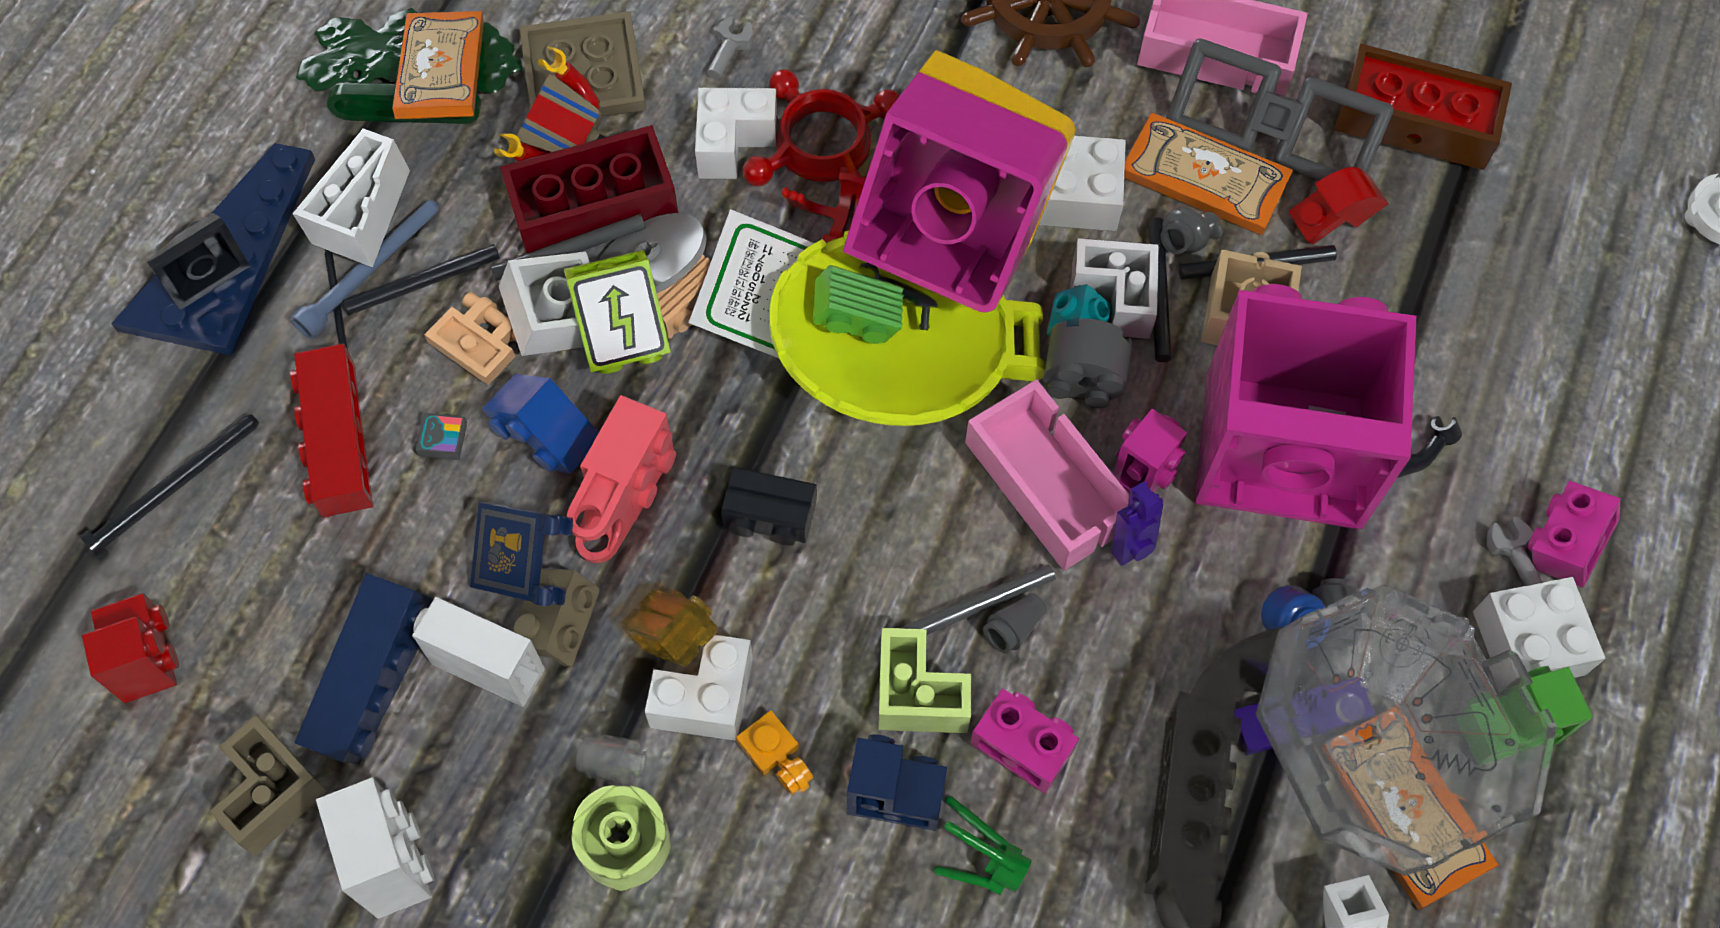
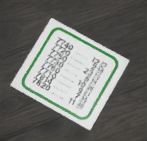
[689,209,814,358]

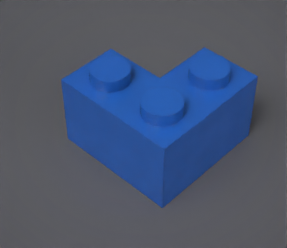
[482,374,599,474]

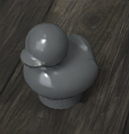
[1161,206,1222,254]

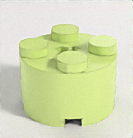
[572,785,671,891]

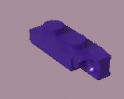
[1112,481,1164,566]

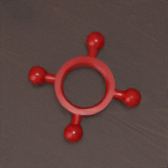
[743,69,900,204]

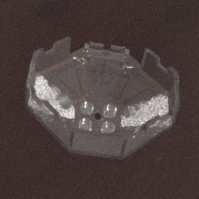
[1256,584,1557,876]

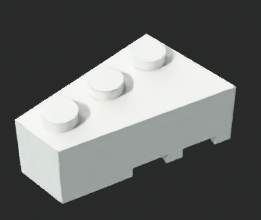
[292,129,410,267]

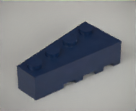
[294,573,434,764]

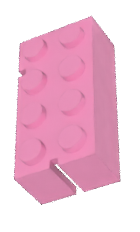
[1137,0,1308,96]
[965,379,1129,571]

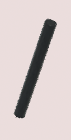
[1148,217,1171,362]
[343,244,500,315]
[1179,245,1337,280]

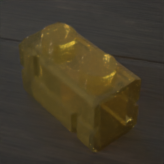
[621,590,718,666]

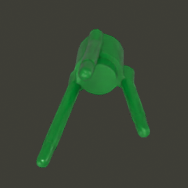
[934,796,1032,895]

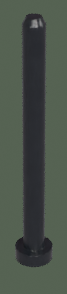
[80,414,259,559]

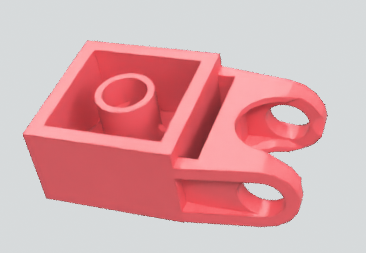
[567,395,676,564]

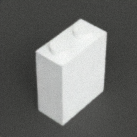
[412,597,545,707]

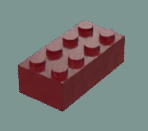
[500,125,679,254]

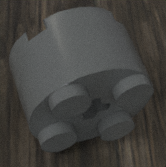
[1043,319,1132,408]

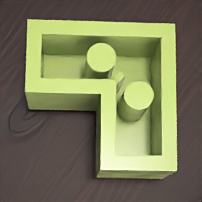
[878,628,971,733]

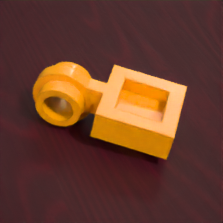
[736,710,814,795]

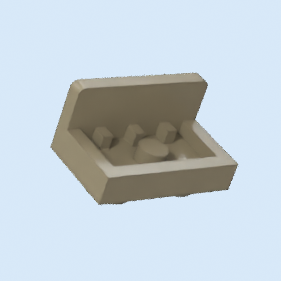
[512,569,599,667]

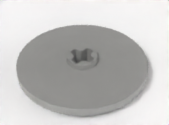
[599,213,707,293]

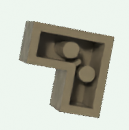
[209,715,328,856]

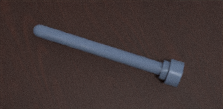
[289,200,439,340]

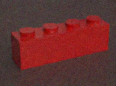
[290,344,373,518]

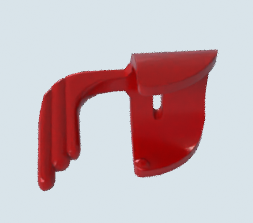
[782,172,866,242]

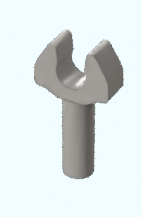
[707,16,753,80]
[1486,517,1543,586]

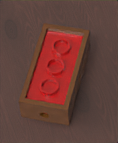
[1334,43,1512,170]

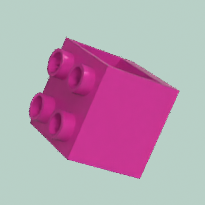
[1194,284,1416,529]

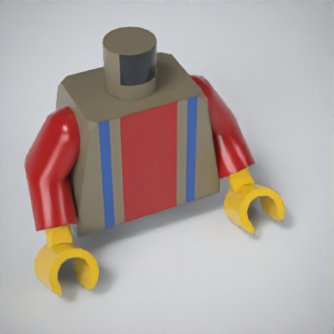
[494,46,610,162]

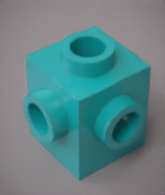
[1047,284,1111,336]

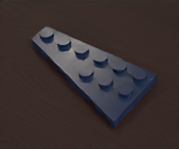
[111,143,315,356]

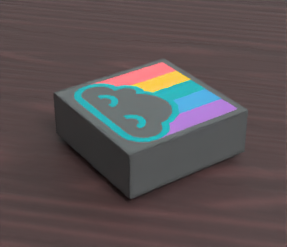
[416,413,467,460]

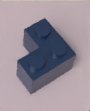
[847,734,947,831]

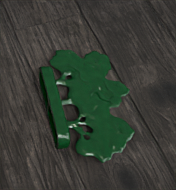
[296,8,523,124]

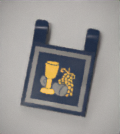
[470,502,573,606]

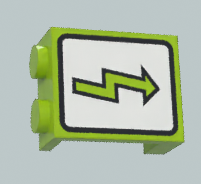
[563,250,671,374]

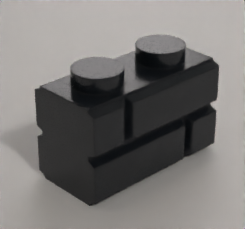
[721,467,817,546]

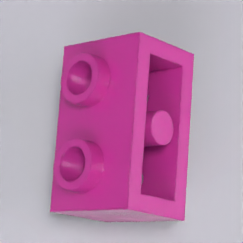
[1113,409,1187,494]
[1528,480,1621,588]
[970,688,1079,794]

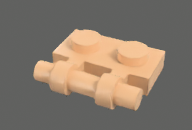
[424,292,517,385]

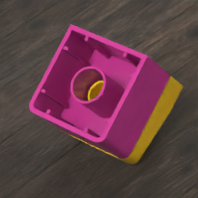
[843,50,1076,312]

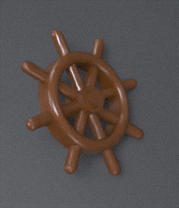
[961,0,1140,67]

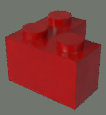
[82,593,179,703]

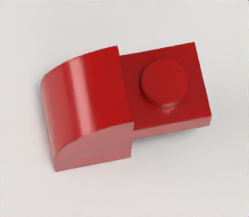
[1288,167,1389,245]

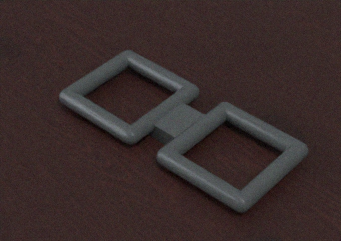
[1166,38,1394,180]

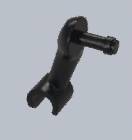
[859,263,938,331]
[1397,416,1462,478]

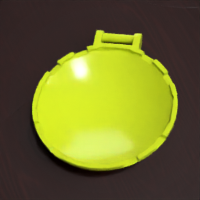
[769,231,1045,426]

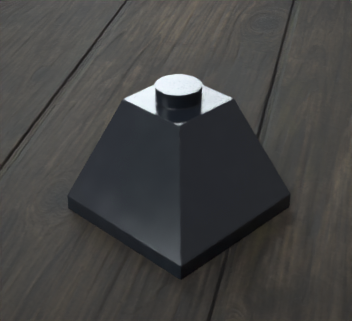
[147,213,250,310]

